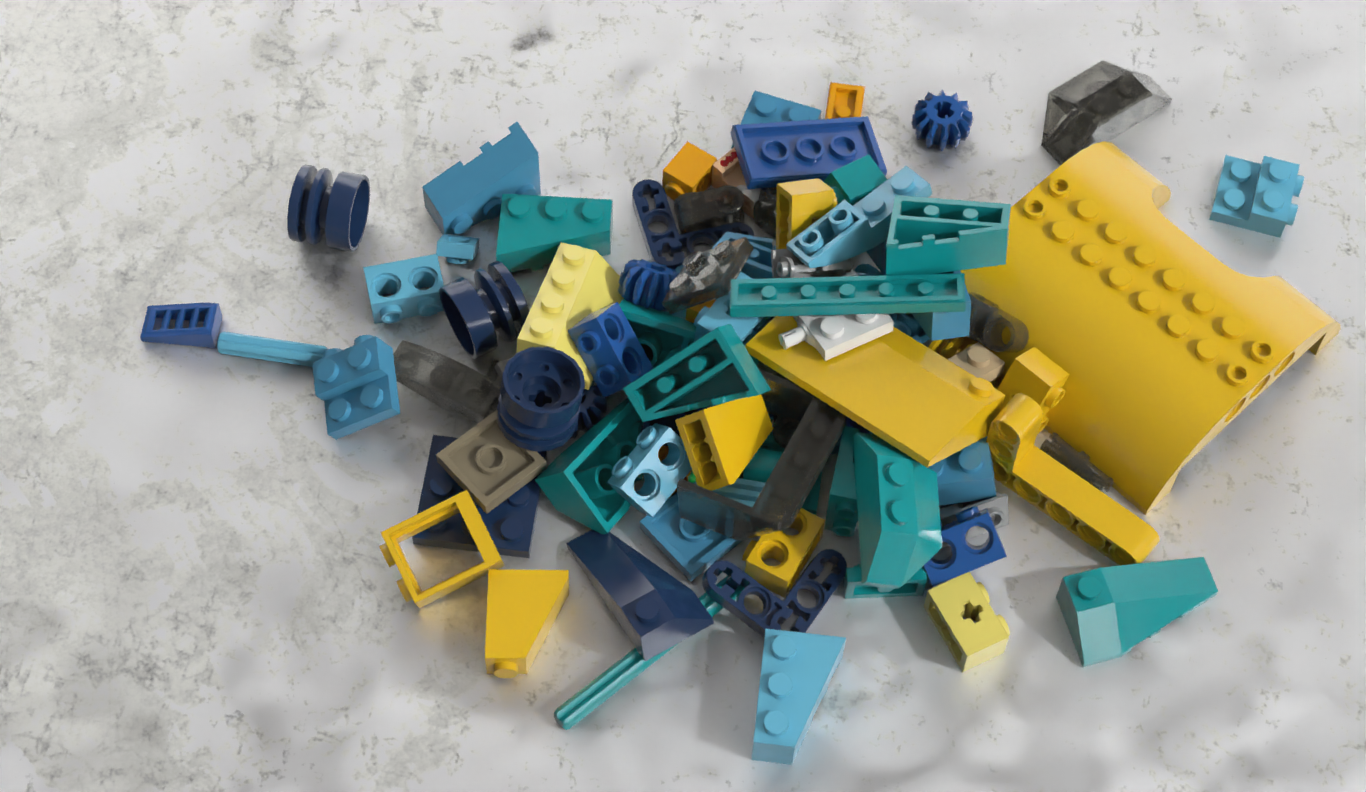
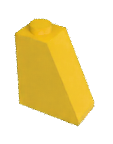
[675,394,773,494]
[485,569,569,678]

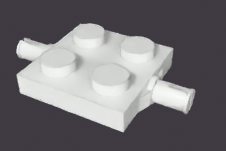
[778,271,893,361]

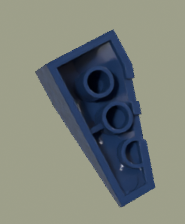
[566,529,714,661]

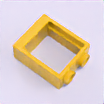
[379,490,505,608]

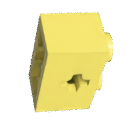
[924,572,1010,672]

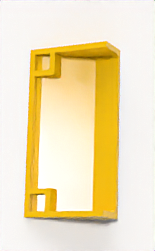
[745,316,1006,468]

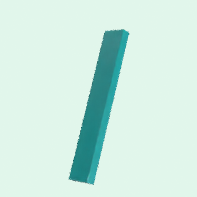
[730,273,966,317]

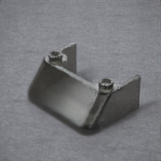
[677,369,847,540]

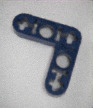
[632,179,754,269]
[702,549,847,638]

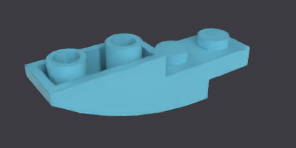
[786,165,933,268]

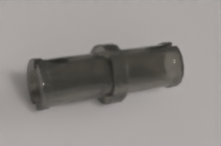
[1040,432,1114,494]

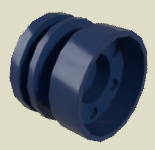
[287,165,370,252]
[439,261,529,359]
[496,347,585,451]

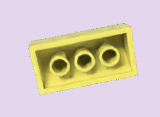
[516,242,624,390]

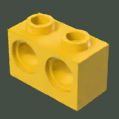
[742,499,825,598]

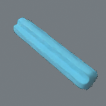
[217,332,328,367]

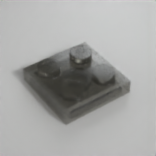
[662,237,754,314]

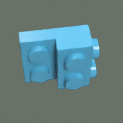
[1209,155,1304,238]

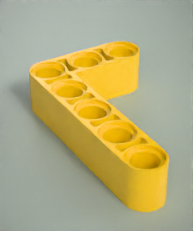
[986,393,1160,566]

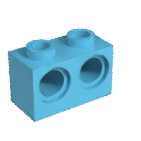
[363,254,444,324]
[607,423,692,517]

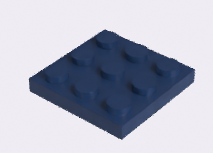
[412,435,547,558]

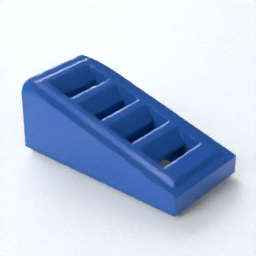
[140,302,223,348]

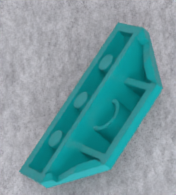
[853,432,942,589]

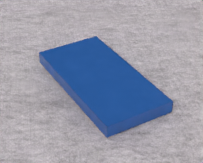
[730,116,887,189]

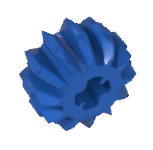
[911,89,973,151]
[618,259,683,311]

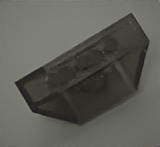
[1041,60,1172,166]

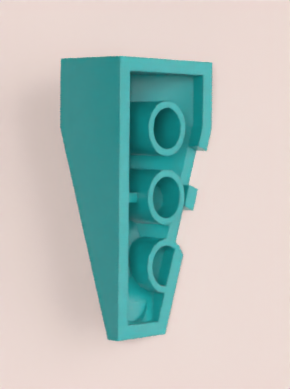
[1056,557,1218,667]

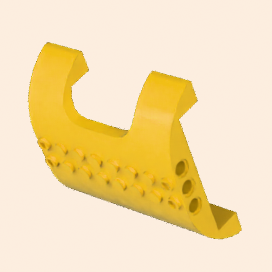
[950,141,1341,515]

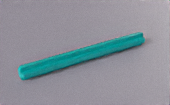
[554,576,744,730]

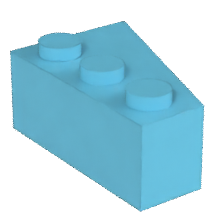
[751,629,846,765]

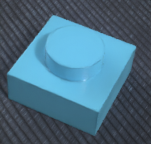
[436,234,480,264]

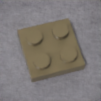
[436,410,547,514]

